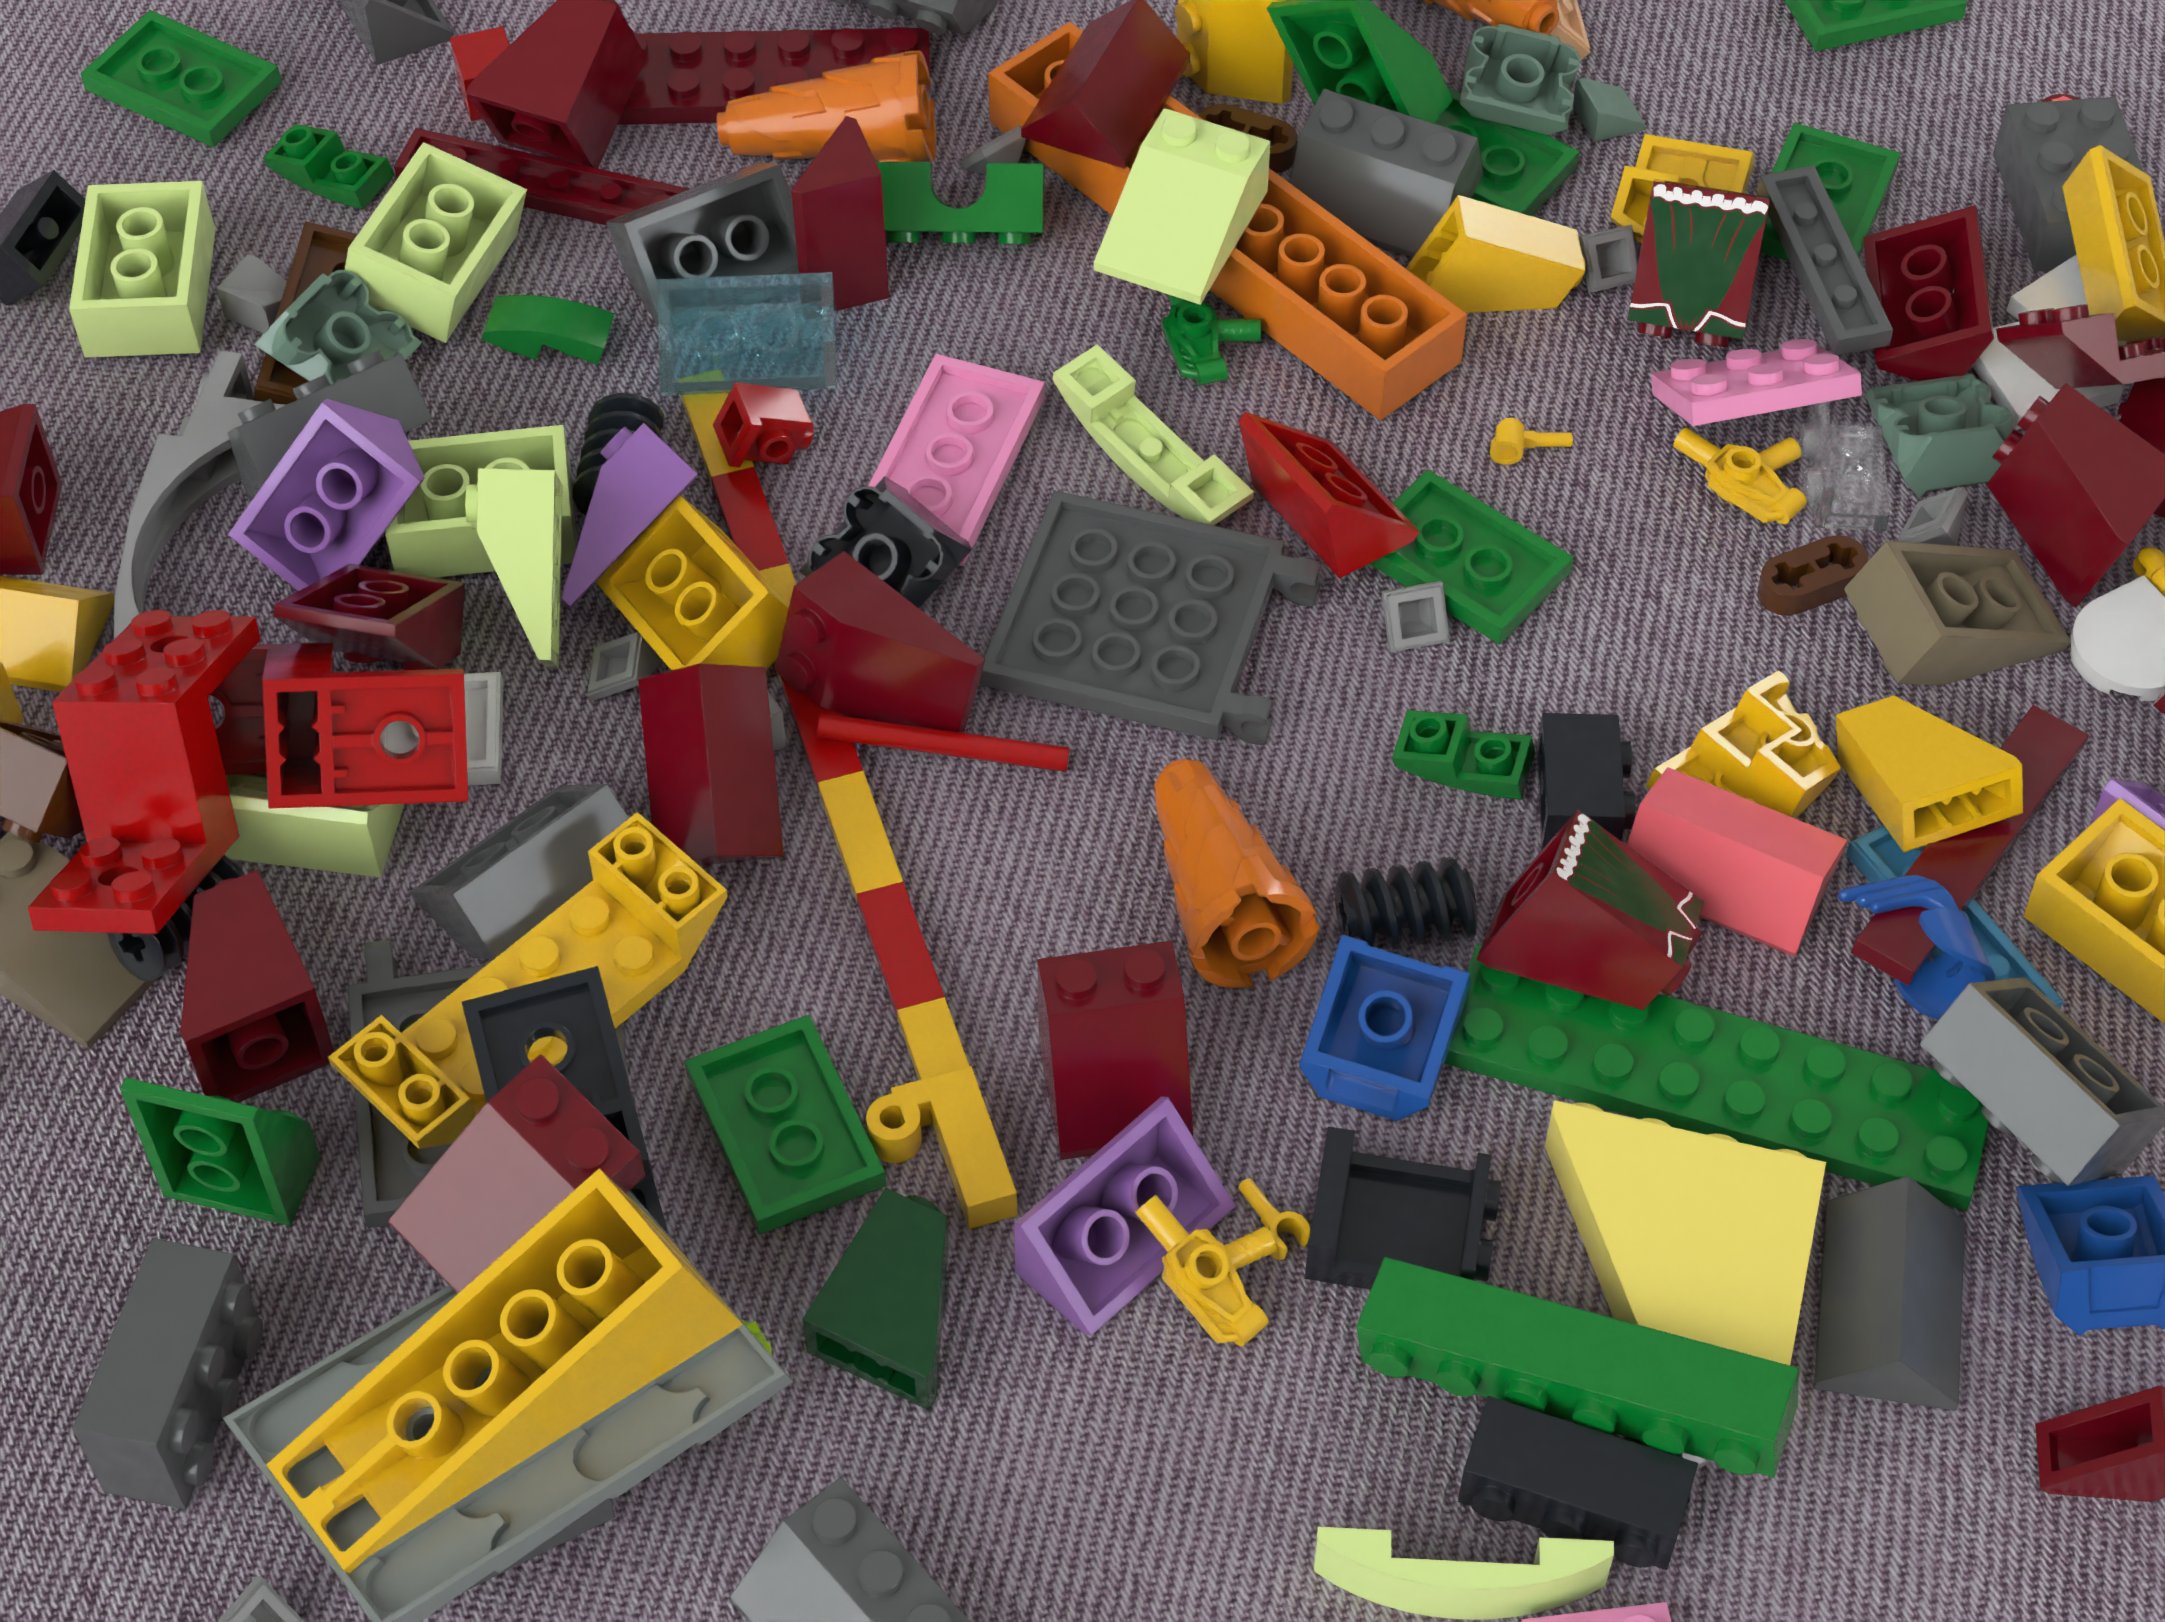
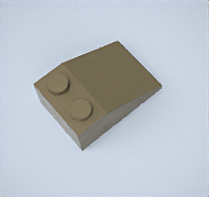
[1844,541,2071,686]
[0,832,167,1049]

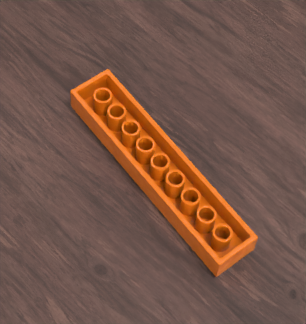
[988,21,1467,421]

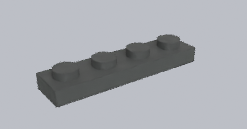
[1757,166,1893,355]

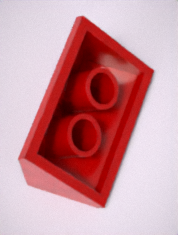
[1239,412,1420,578]

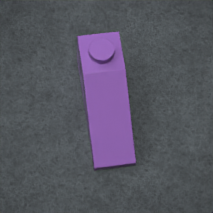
[560,423,697,610]

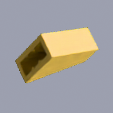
[1406,195,1586,313]
[1836,695,2023,852]

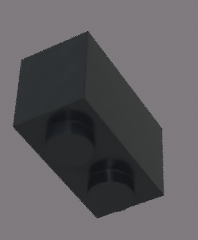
[0,170,86,306]
[1536,713,1635,850]

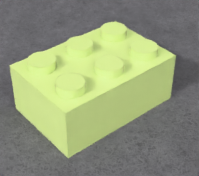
[345,142,527,343]
[69,181,215,358]
[385,425,577,578]

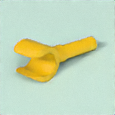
[1490,418,1573,465]
[1238,1178,1310,1260]

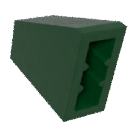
[802,1188,949,1410]

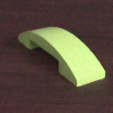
[1052,344,1254,526]
[1314,1527,1614,1620]

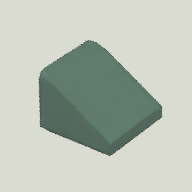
[1572,78,1645,142]

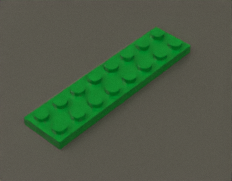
[1444,943,1989,1211]

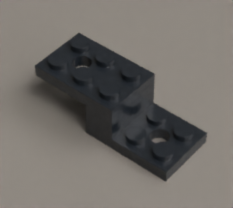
[462,966,668,1234]

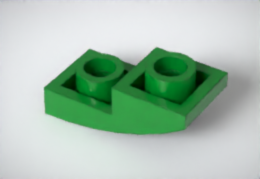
[263,124,395,209]
[481,295,615,365]
[1392,710,1535,800]

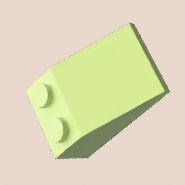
[1094,108,1270,305]
[465,468,563,669]

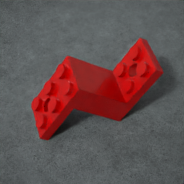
[27,610,261,934]
[210,642,468,809]

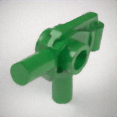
[1162,294,1261,386]

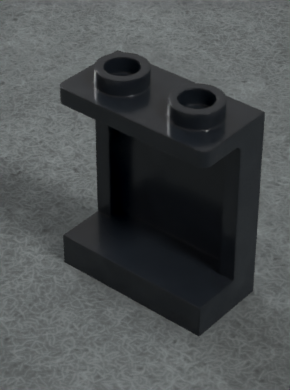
[1305,1127,1501,1290]

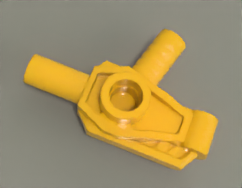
[1673,427,1807,524]
[1135,1194,1277,1346]

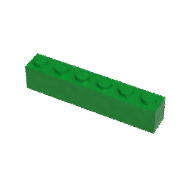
[1356,1257,1799,1478]

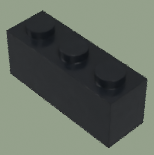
[1457,1396,1699,1570]

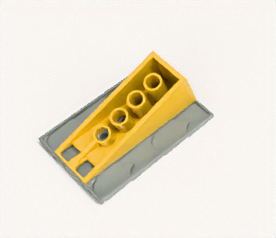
[223,1168,793,1622]

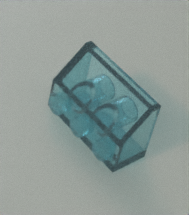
[657,272,838,396]

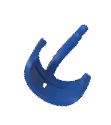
[1838,875,1995,1020]

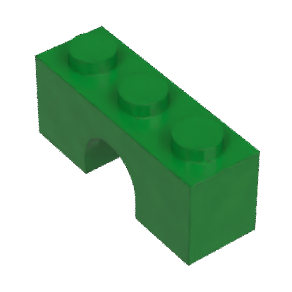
[876,162,1045,244]

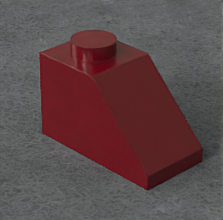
[2035,1385,2165,1502]

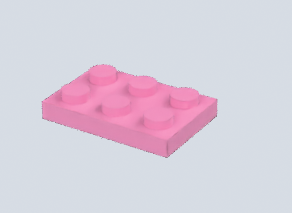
[1651,339,1862,426]

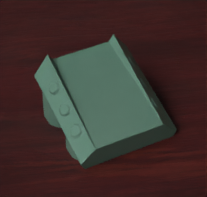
[1460,24,1580,135]
[254,270,422,385]
[1865,374,2013,499]

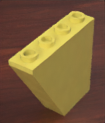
[1545,1100,1826,1365]

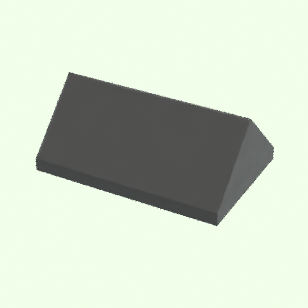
[338,0,453,65]
[1814,1176,1965,1411]

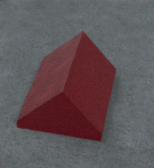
[1021,0,1190,169]
[791,116,889,317]
[1863,205,1994,381]
[638,664,784,866]

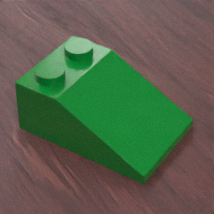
[1267,0,1453,123]
[120,1077,321,1226]

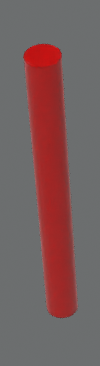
[817,713,1069,772]

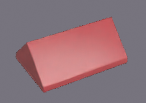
[1627,767,1848,957]

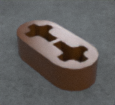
[1198,104,1297,173]
[1757,535,1868,616]

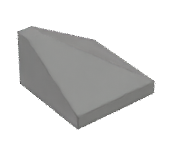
[587,632,664,701]

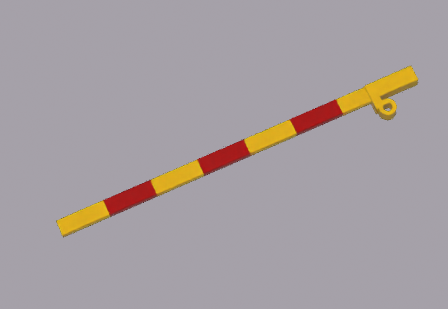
[679,373,1018,1229]

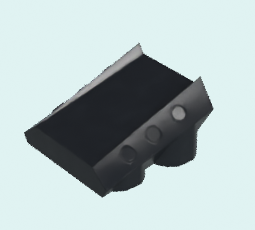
[800,476,972,608]

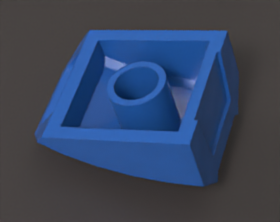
[1299,934,1471,1121]
[2016,1175,2165,1336]

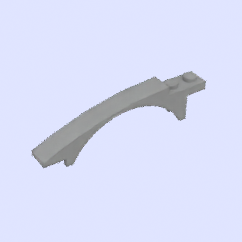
[114,350,285,639]

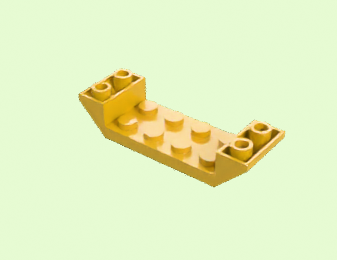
[328,812,728,1149]

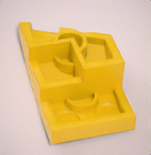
[1610,134,1755,243]
[1645,670,1841,819]

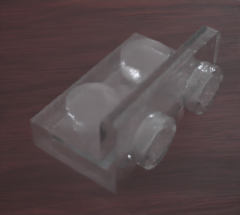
[1799,402,1890,531]

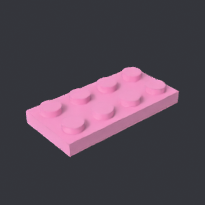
[868,353,1045,566]

